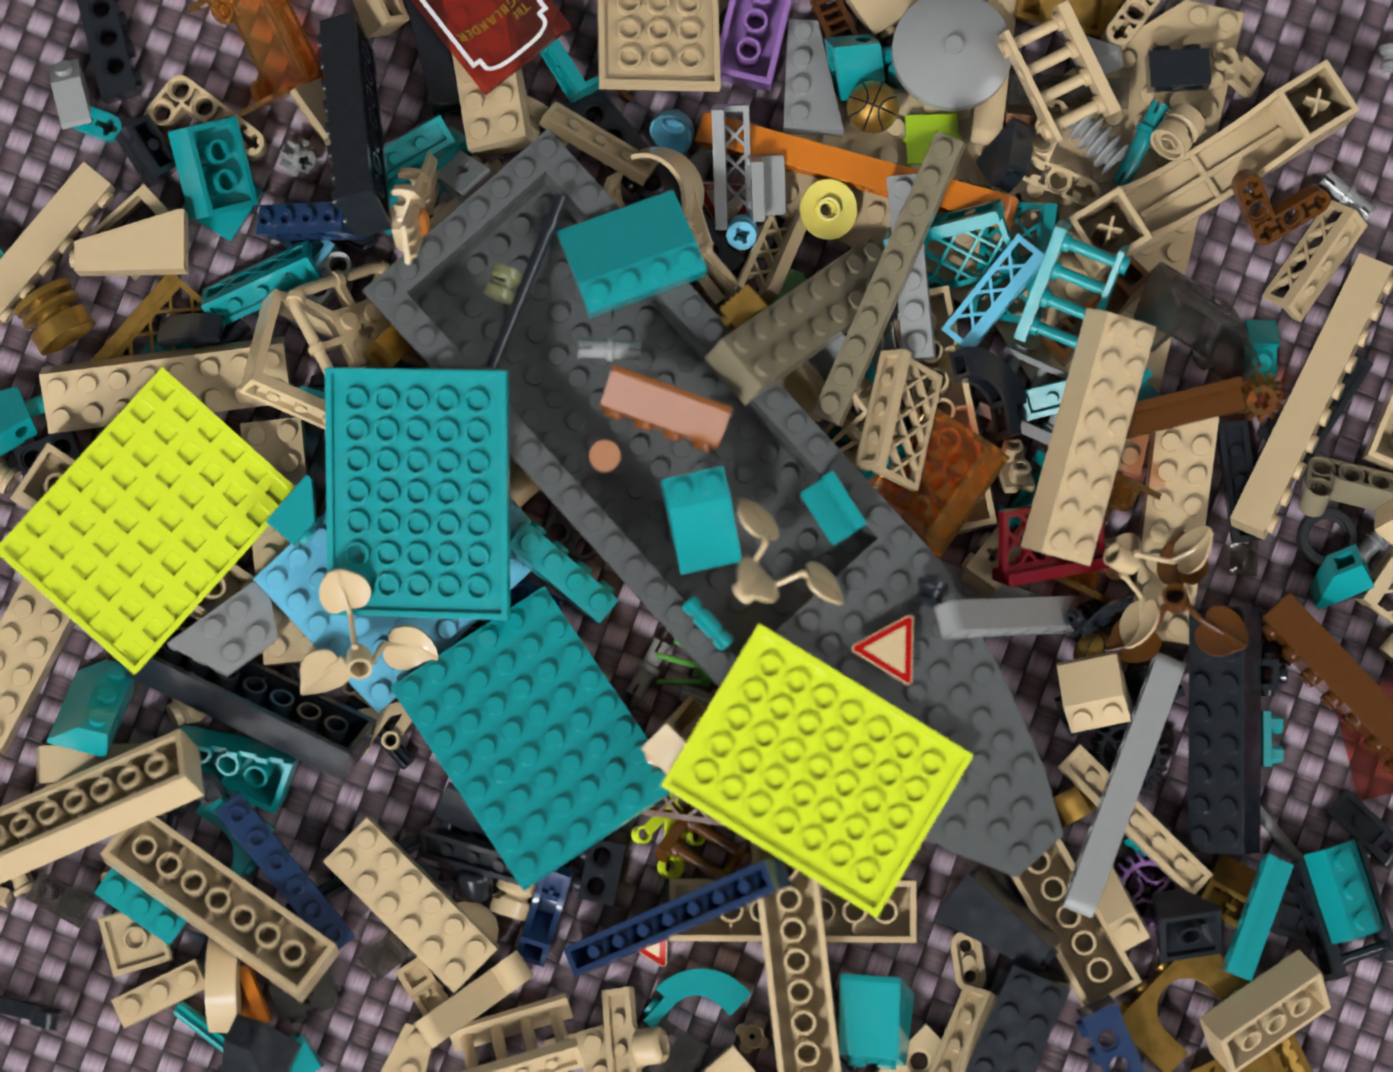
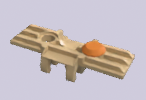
[391,152,441,264]

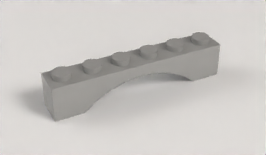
[886,173,937,361]

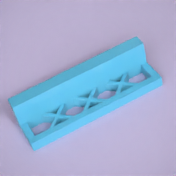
[941,234,1045,347]

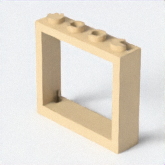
[239,289,374,430]

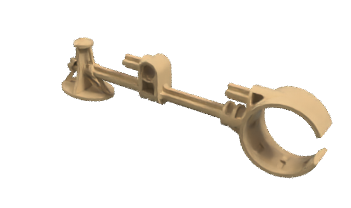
[604,147,899,452]

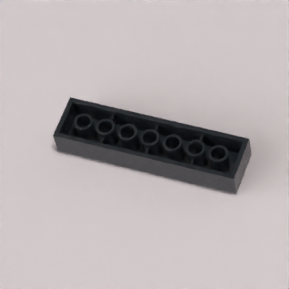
[317,11,393,238]
[1188,606,1261,855]
[126,625,377,781]

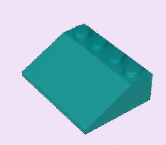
[557,190,707,319]

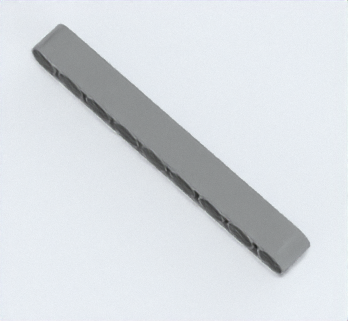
[1061,652,1186,918]

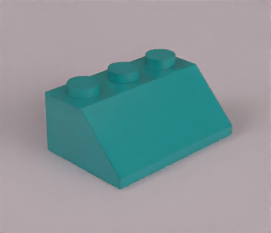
[168,116,259,221]
[47,659,135,758]
[1303,839,1383,944]

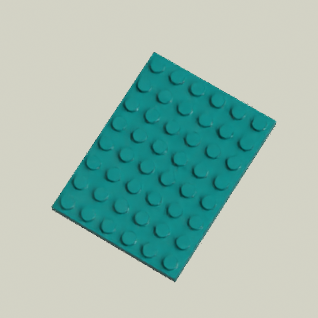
[325,367,511,620]
[390,586,671,891]

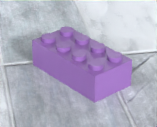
[719,0,793,93]

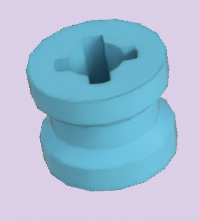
[726,214,757,250]

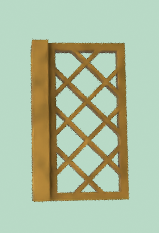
[91,275,204,361]

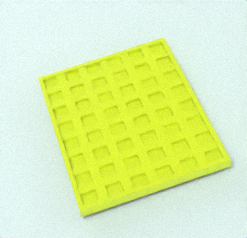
[0,367,295,675]

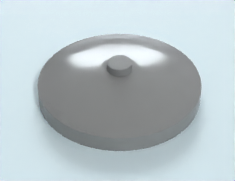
[891,0,1011,111]

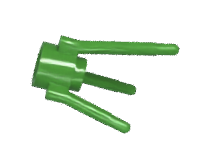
[656,638,715,688]

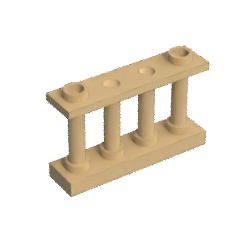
[998,0,1122,145]
[450,993,585,1072]

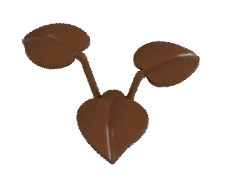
[1105,530,1249,663]

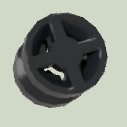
[912,577,949,609]

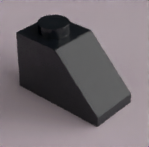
[975,117,1036,193]

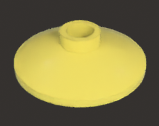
[799,179,857,240]

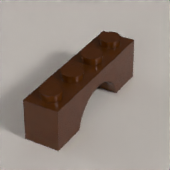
[1043,255,1152,367]

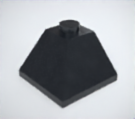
[1152,889,1222,963]
[221,1013,302,1072]

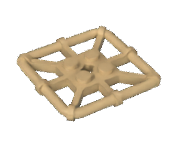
[286,260,432,375]

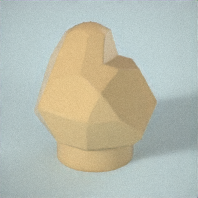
[166,698,206,727]

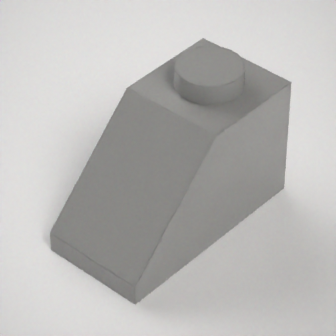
[49,59,92,129]

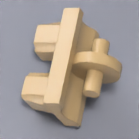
[991,439,1035,493]

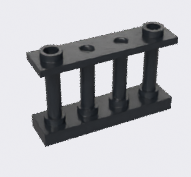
[1289,840,1393,981]

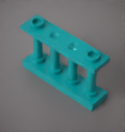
[1013,220,1131,349]

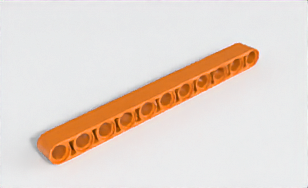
[694,112,1019,230]

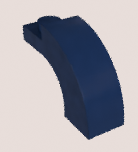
[517,866,574,967]

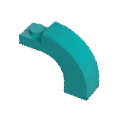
[644,968,751,1027]

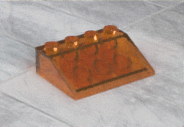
[873,408,1010,558]

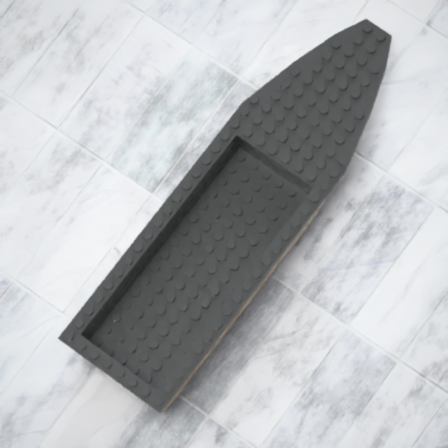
[363,129,1063,877]

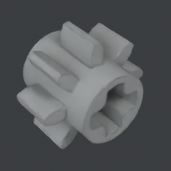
[279,137,317,176]

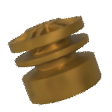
[14,278,96,356]

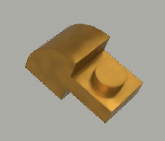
[1053,785,1097,828]

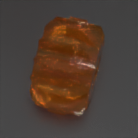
[1239,371,1286,423]

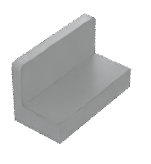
[747,154,786,222]

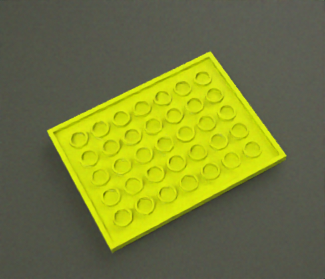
[660,624,974,918]

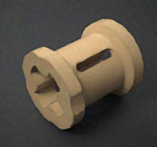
[10,871,40,897]

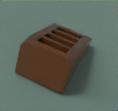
[809,0,859,38]

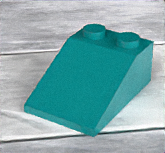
[661,466,742,575]

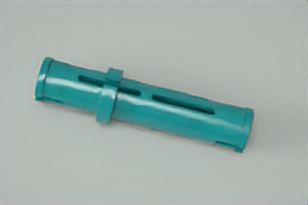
[1112,100,1169,186]

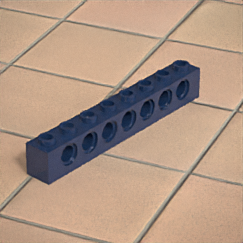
[563,857,792,977]

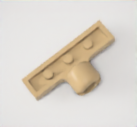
[601,986,670,1072]

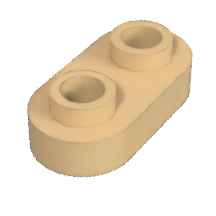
[950,932,986,989]

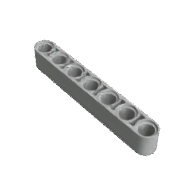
[934,596,1081,639]

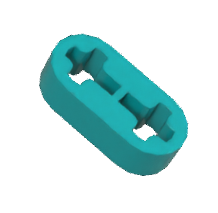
[73,106,124,143]

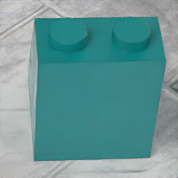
[839,974,915,1070]

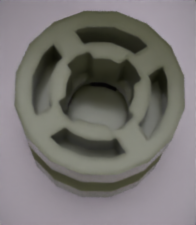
[483,263,523,304]

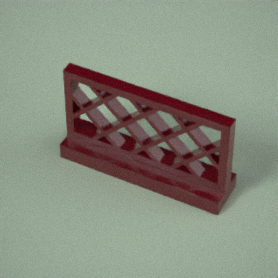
[992,505,1110,587]

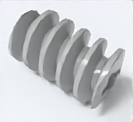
[1063,113,1128,175]

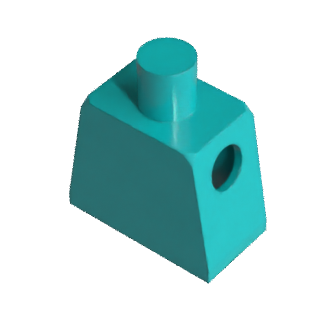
[824,34,892,101]
[0,387,45,456]

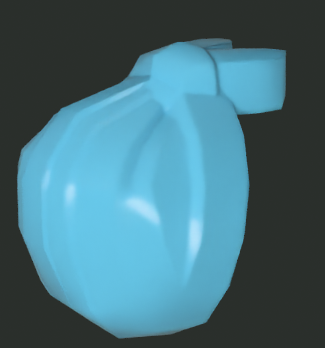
[649,109,695,157]

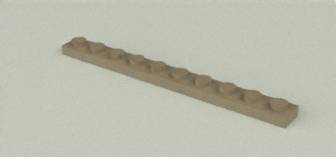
[812,131,967,427]

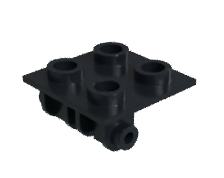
[1065,591,1136,639]

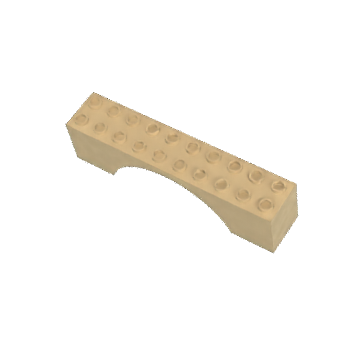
[1066,59,1360,280]

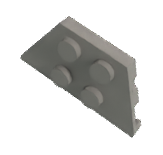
[167,581,278,677]

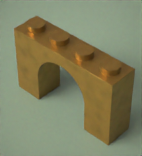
[1118,954,1249,1072]

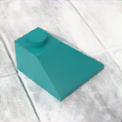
[266,474,317,548]

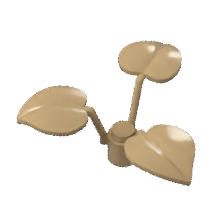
[732,498,844,605]
[1103,526,1213,649]
[300,568,438,695]

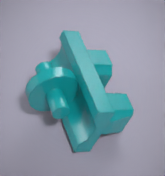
[1261,711,1284,767]

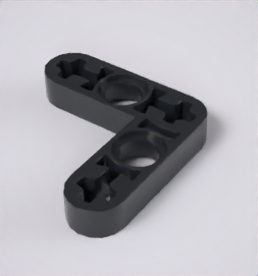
[0,995,71,1031]

